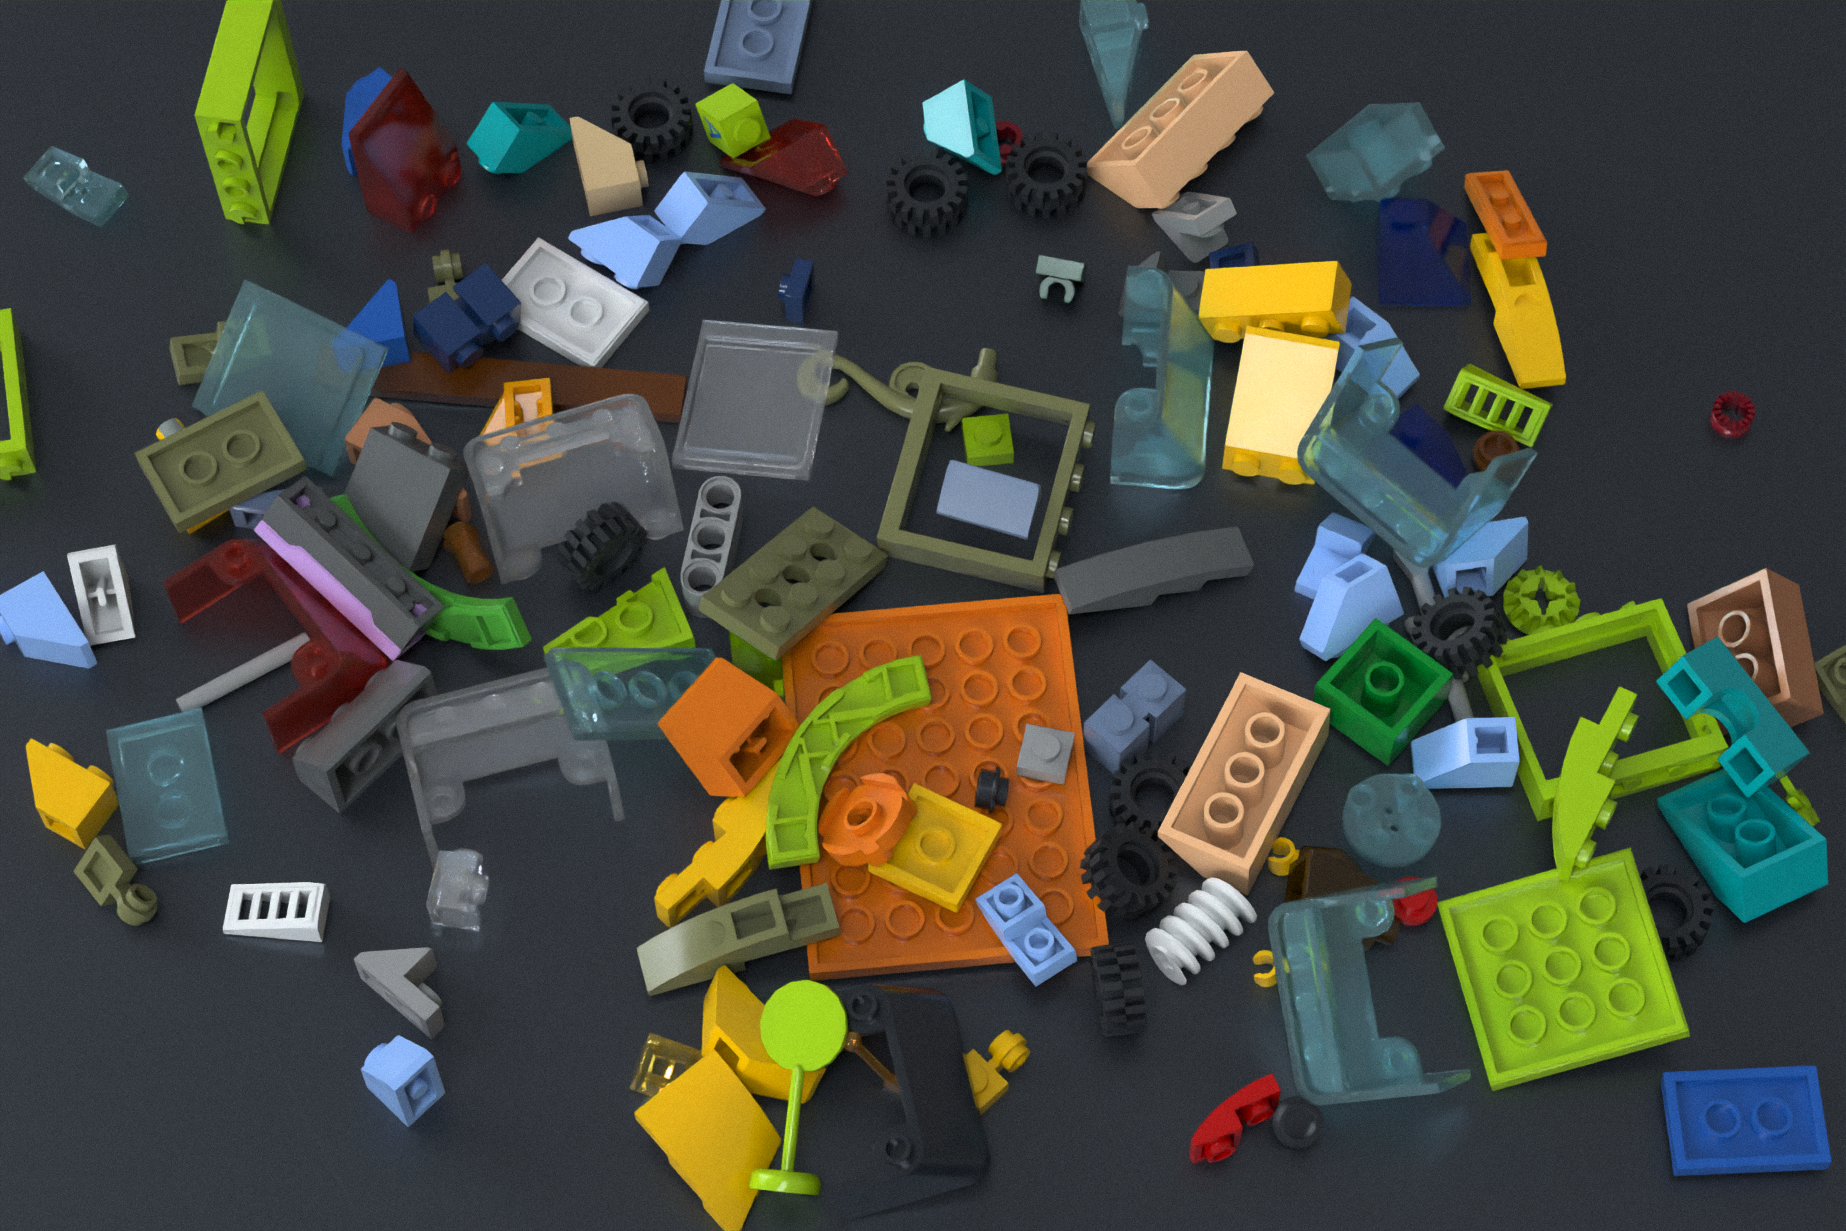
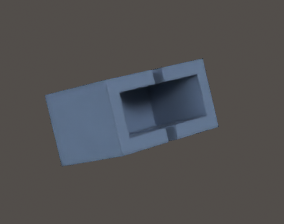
[1083,659,1187,775]

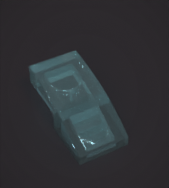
[23,146,129,228]

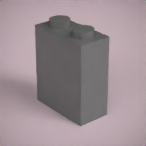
[344,422,471,572]

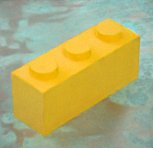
[1198,261,1352,343]

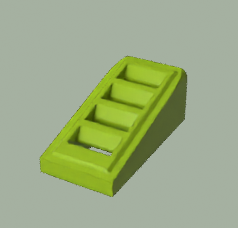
[1443,364,1553,447]

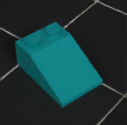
[1657,769,1828,923]

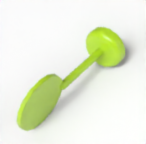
[749,980,848,1195]

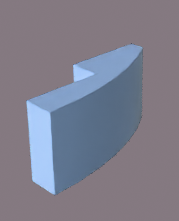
[976,873,1077,987]

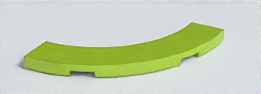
[766,655,932,870]

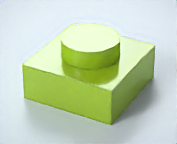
[962,414,1014,466]

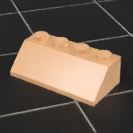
[1087,50,1274,209]
[1158,672,1330,896]

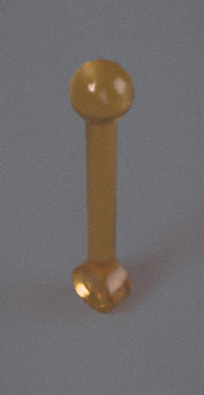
[844,1032,900,1092]

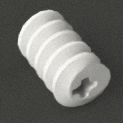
[1145,877,1257,985]

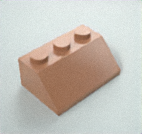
[1687,568,1824,735]

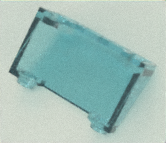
[1110,265,1215,490]

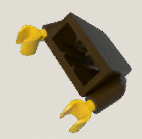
[1253,837,1400,987]

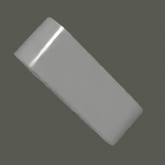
[680,476,743,618]

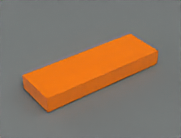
[1464,170,1547,260]

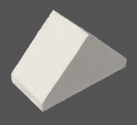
[67,544,136,646]

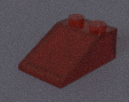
[348,68,462,234]

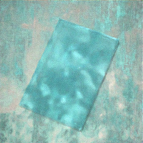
[106,708,230,866]

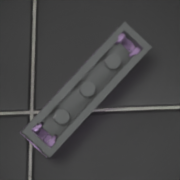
[254,476,445,662]

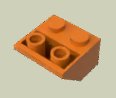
[657,658,800,797]

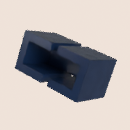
[413,263,521,374]

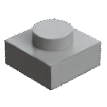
[1016,724,1075,785]

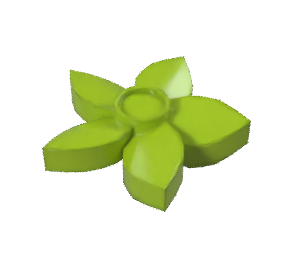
[1779,775,1820,827]

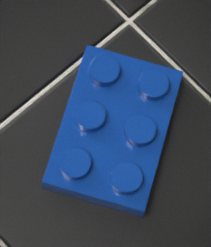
[1660,1065,1832,1176]

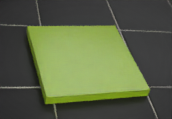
[1437,848,1690,1091]

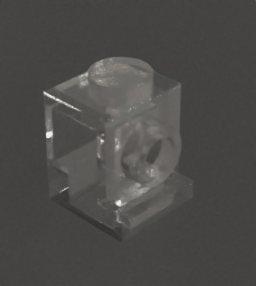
[426,848,489,931]

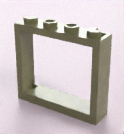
[877,367,1097,593]

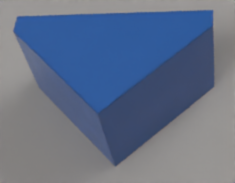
[332,279,411,373]

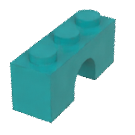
[1656,636,1810,798]

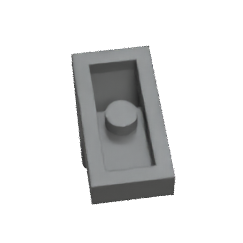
[1152,191,1237,263]
[354,947,446,1040]

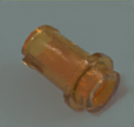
[443,521,494,584]

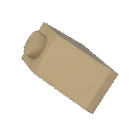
[569,116,649,216]

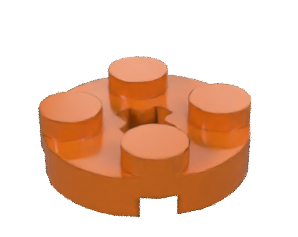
[818,773,917,866]

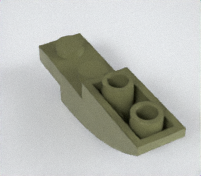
[637,883,841,996]

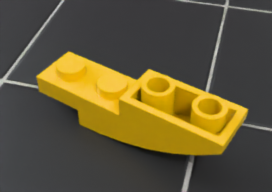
[1470,233,1566,389]
[654,757,782,928]

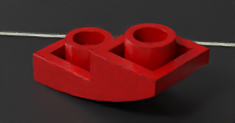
[1189,1073,1281,1164]

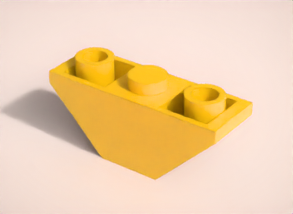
[701,965,826,1104]

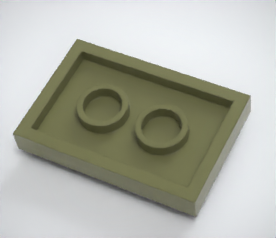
[135,390,307,533]

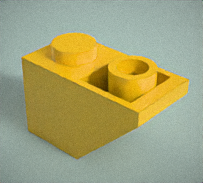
[26,738,120,850]

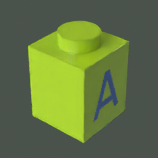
[695,83,771,159]

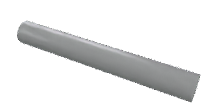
[176,632,314,716]

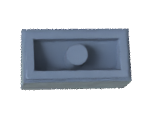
[936,460,1042,540]

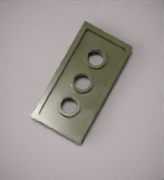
[698,506,889,661]

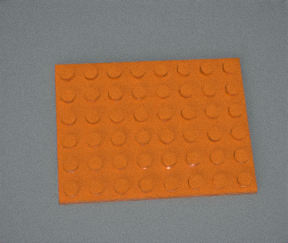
[781,594,1109,981]

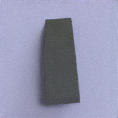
[1053,526,1255,614]

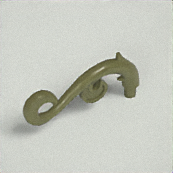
[797,348,999,432]

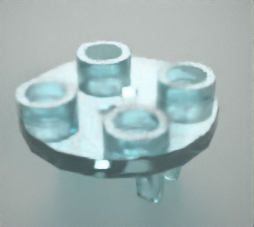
[1342,774,1441,867]

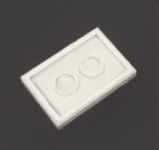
[502,237,649,368]

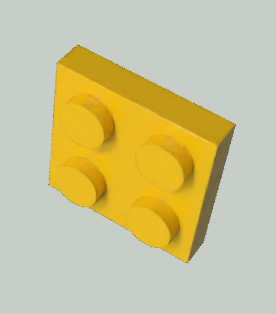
[868,783,1002,913]

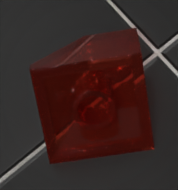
[719,118,848,196]

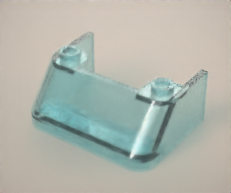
[1297,337,1538,568]
[1268,877,1471,1105]

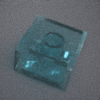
[1306,102,1445,203]

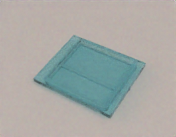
[192,279,389,476]

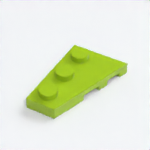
[543,567,696,694]

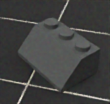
[292,660,443,814]

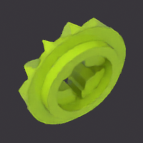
[1503,565,1581,635]

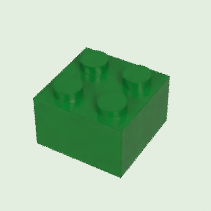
[1313,618,1453,766]

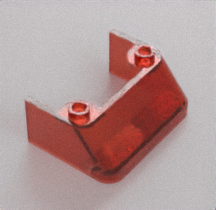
[162,539,390,754]

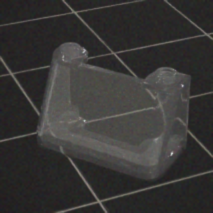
[463,394,684,584]

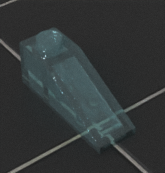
[1079,0,1149,129]

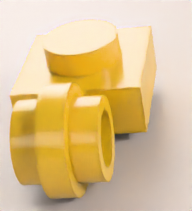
[966,1030,1031,1115]

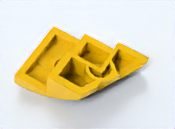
[634,1049,782,1231]

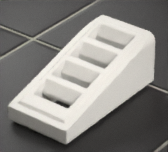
[223,882,330,942]

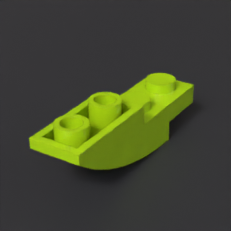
[1552,686,1639,882]

